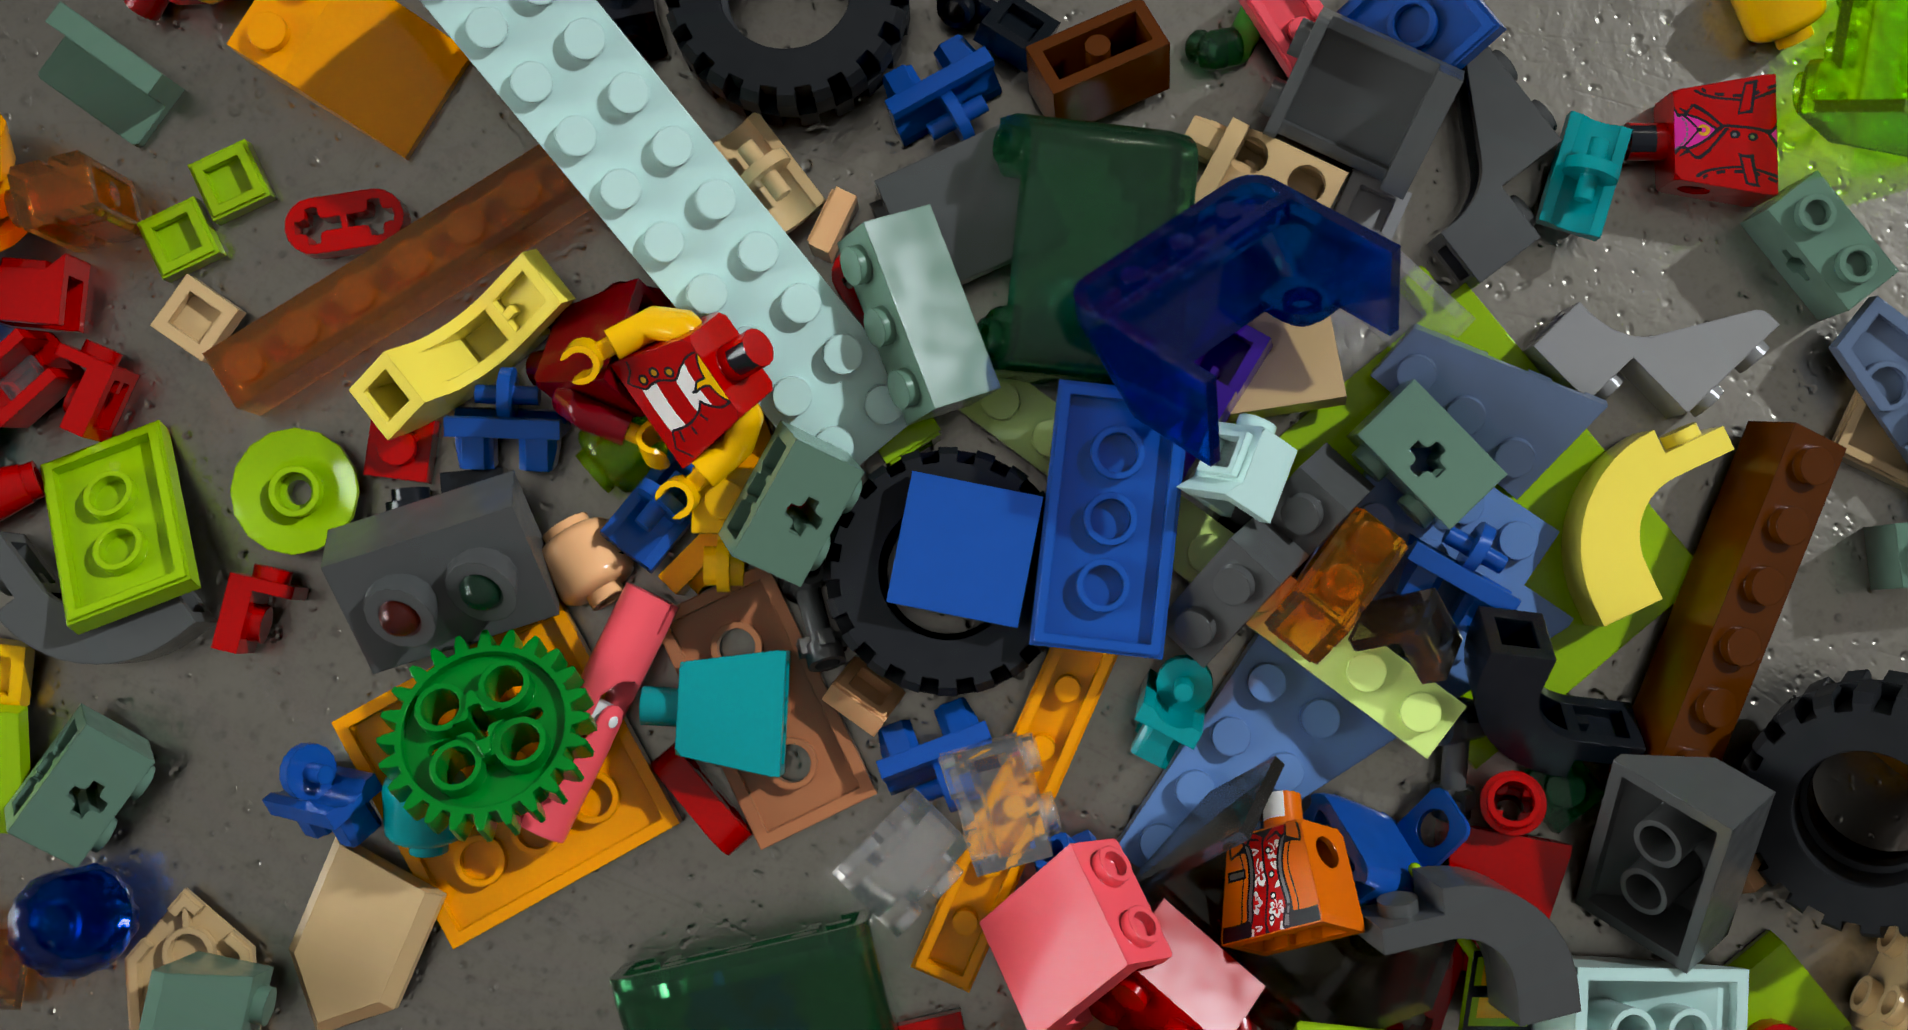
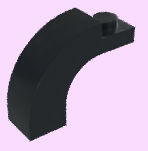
[1464,606,1646,778]

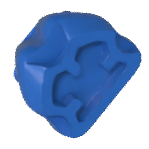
[1303,788,1470,907]

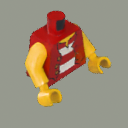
[560,306,774,520]

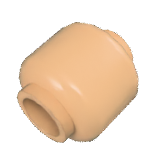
[542,512,634,611]

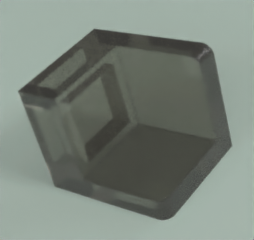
[1348,588,1463,685]

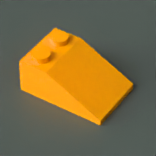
[226,0,471,160]

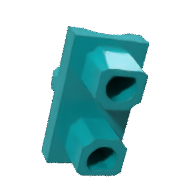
[1535,111,1633,241]
[1131,654,1213,769]

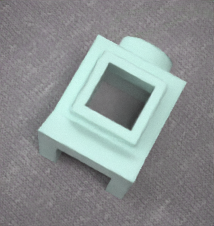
[1176,413,1298,524]

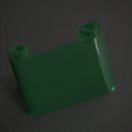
[977,113,1198,390]
[610,907,899,1030]

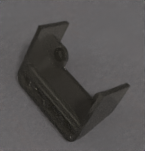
[1135,756,1458,1030]

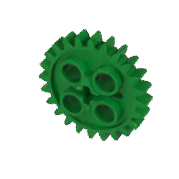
[376,630,597,842]

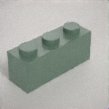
[837,204,1001,426]

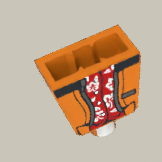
[1221,790,1365,956]

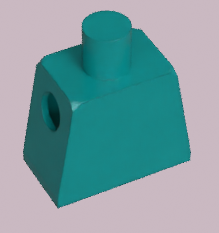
[639,650,791,777]

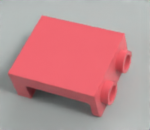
[979,838,1172,1030]

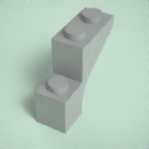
[1522,302,1780,419]

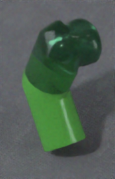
[1185,6,1261,71]

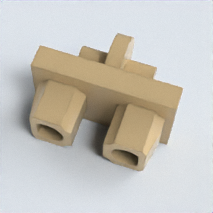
[713,112,826,234]

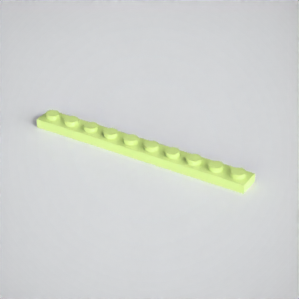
[958,352,1467,759]

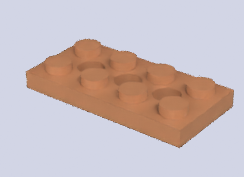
[662,567,878,850]

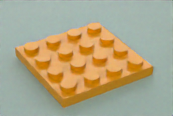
[331,598,683,949]

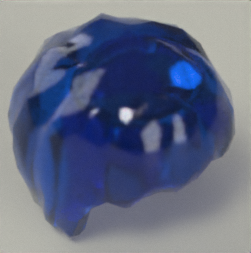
[7,862,140,980]

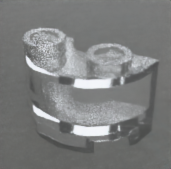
[938,732,1062,877]
[832,788,971,937]

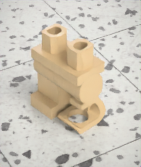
[1151,115,1349,287]

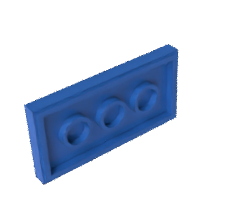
[1029,379,1192,660]

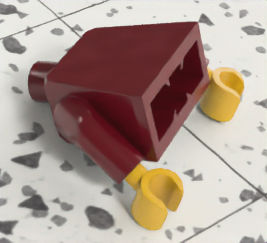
[526,278,676,470]

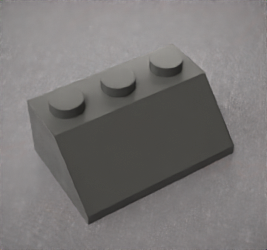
[1574,754,1776,974]

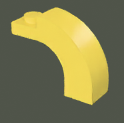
[349,249,576,441]
[1561,422,1734,627]

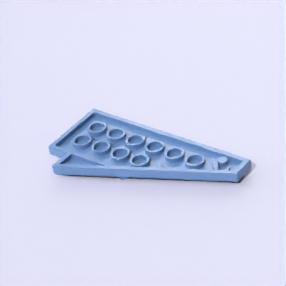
[1117,447,1574,886]

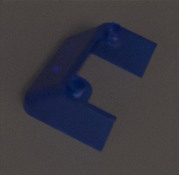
[1073,175,1401,467]

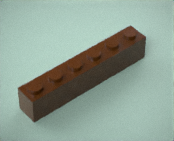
[1607,421,1847,774]

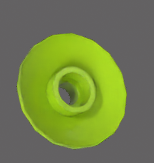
[230,428,360,555]

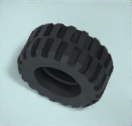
[665,0,910,126]
[823,447,1047,696]
[1740,669,1908,938]

